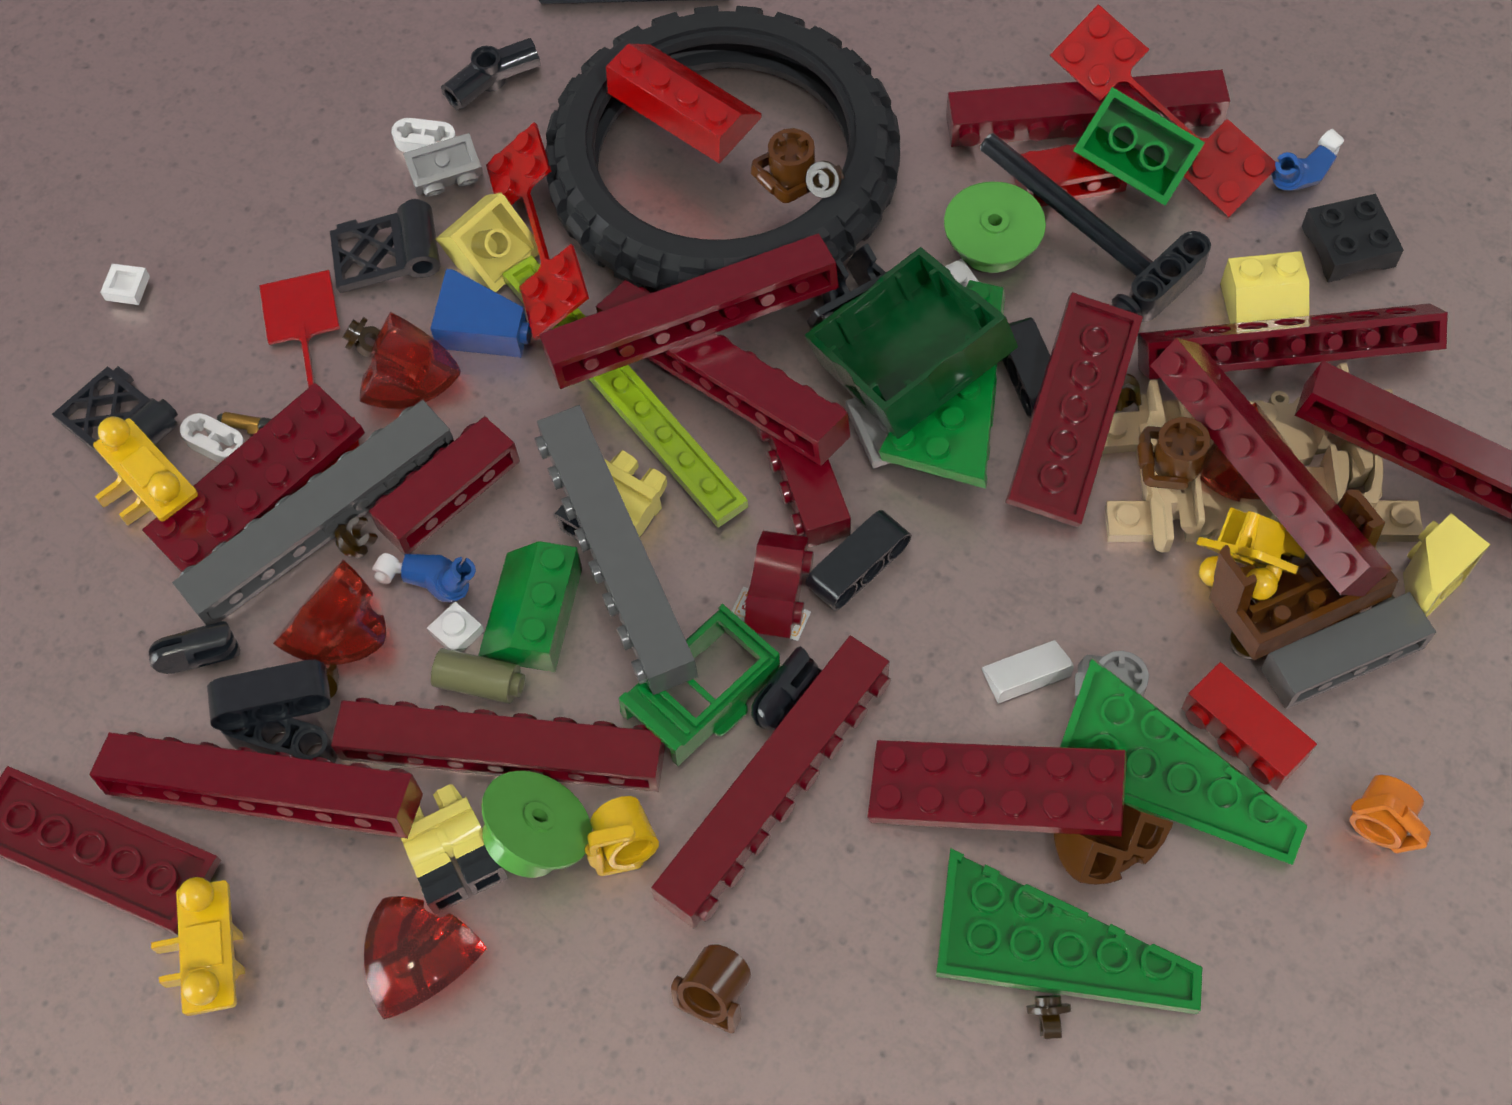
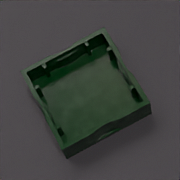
[804,247,1018,439]

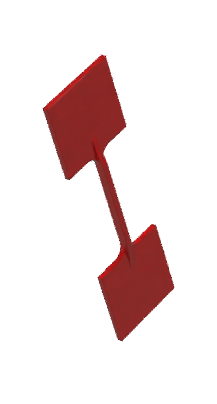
[1050,4,1276,218]
[486,122,589,341]
[259,270,360,473]

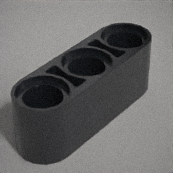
[1129,231,1211,322]
[1002,317,1050,418]
[805,510,912,611]
[207,660,330,731]
[220,718,337,763]

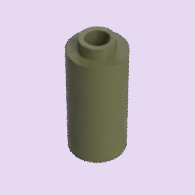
[431,648,525,704]

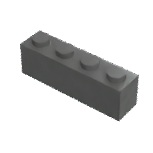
[1261,592,1436,709]

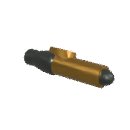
[217,412,271,435]

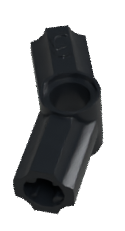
[441,38,541,110]

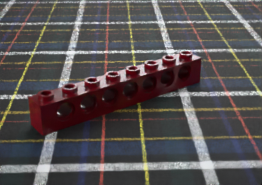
[1138,303,1448,380]

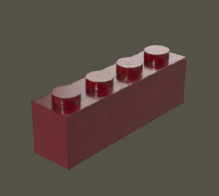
[369,416,520,555]
[756,426,851,548]

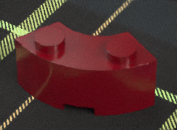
[744,530,814,638]

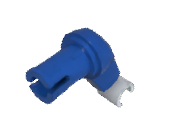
[1271,129,1344,191]
[372,553,476,603]

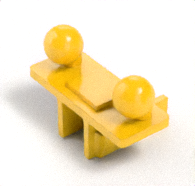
[93,416,198,526]
[1196,507,1306,600]
[151,877,245,1016]

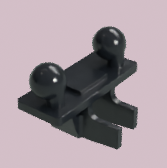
[807,243,888,328]

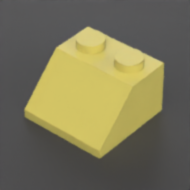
[435,192,539,292]
[1220,251,1309,324]
[1403,513,1490,617]

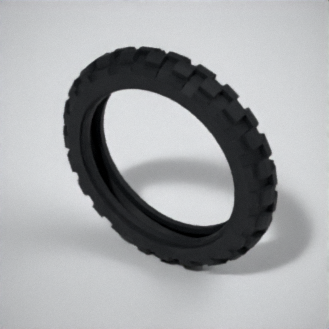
[545,5,900,292]

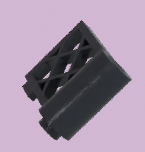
[330,199,441,293]
[52,366,178,469]

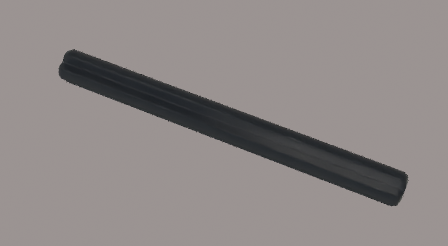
[980,133,1153,276]

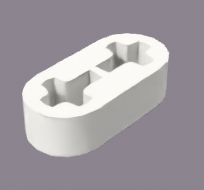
[391,118,456,152]
[180,413,245,463]

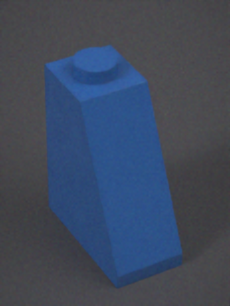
[430,269,532,358]

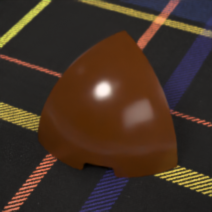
[1053,802,1174,885]

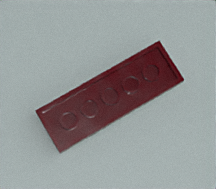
[1005,292,1143,528]
[142,382,365,572]
[867,740,1127,837]
[0,766,222,935]

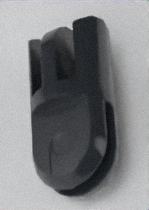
[148,621,241,674]
[751,646,822,730]

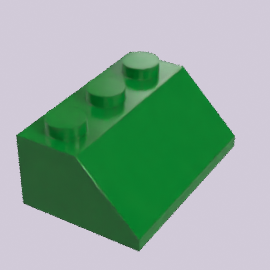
[1073,87,1205,206]
[478,541,582,672]

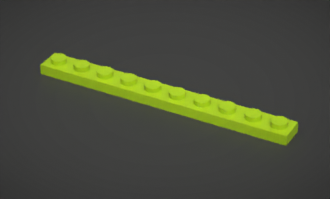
[502,255,748,528]

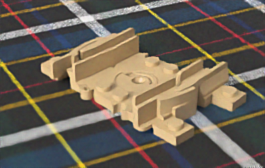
[1103,363,1423,552]

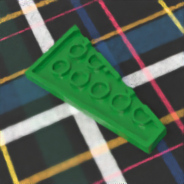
[879,280,1005,489]
[1060,657,1307,865]
[936,848,1203,1014]

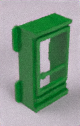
[618,603,780,766]

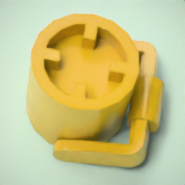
[585,796,659,876]

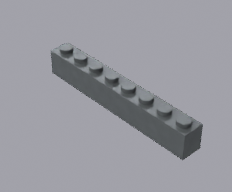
[172,400,454,625]
[534,405,698,695]

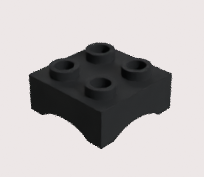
[1302,193,1404,282]

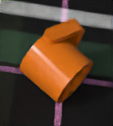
[1349,774,1431,853]

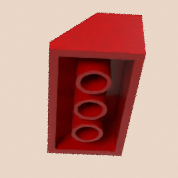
[606,44,762,164]

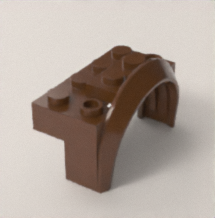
[1209,490,1398,660]

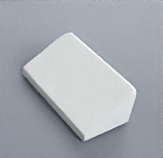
[982,640,1074,704]

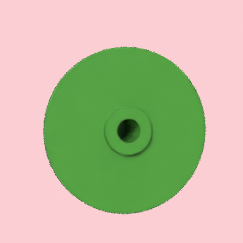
[944,181,1046,273]
[481,771,592,878]

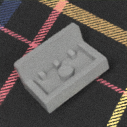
[403,133,483,197]

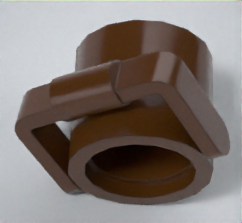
[750,128,815,203]
[1137,417,1211,490]
[671,944,751,1033]

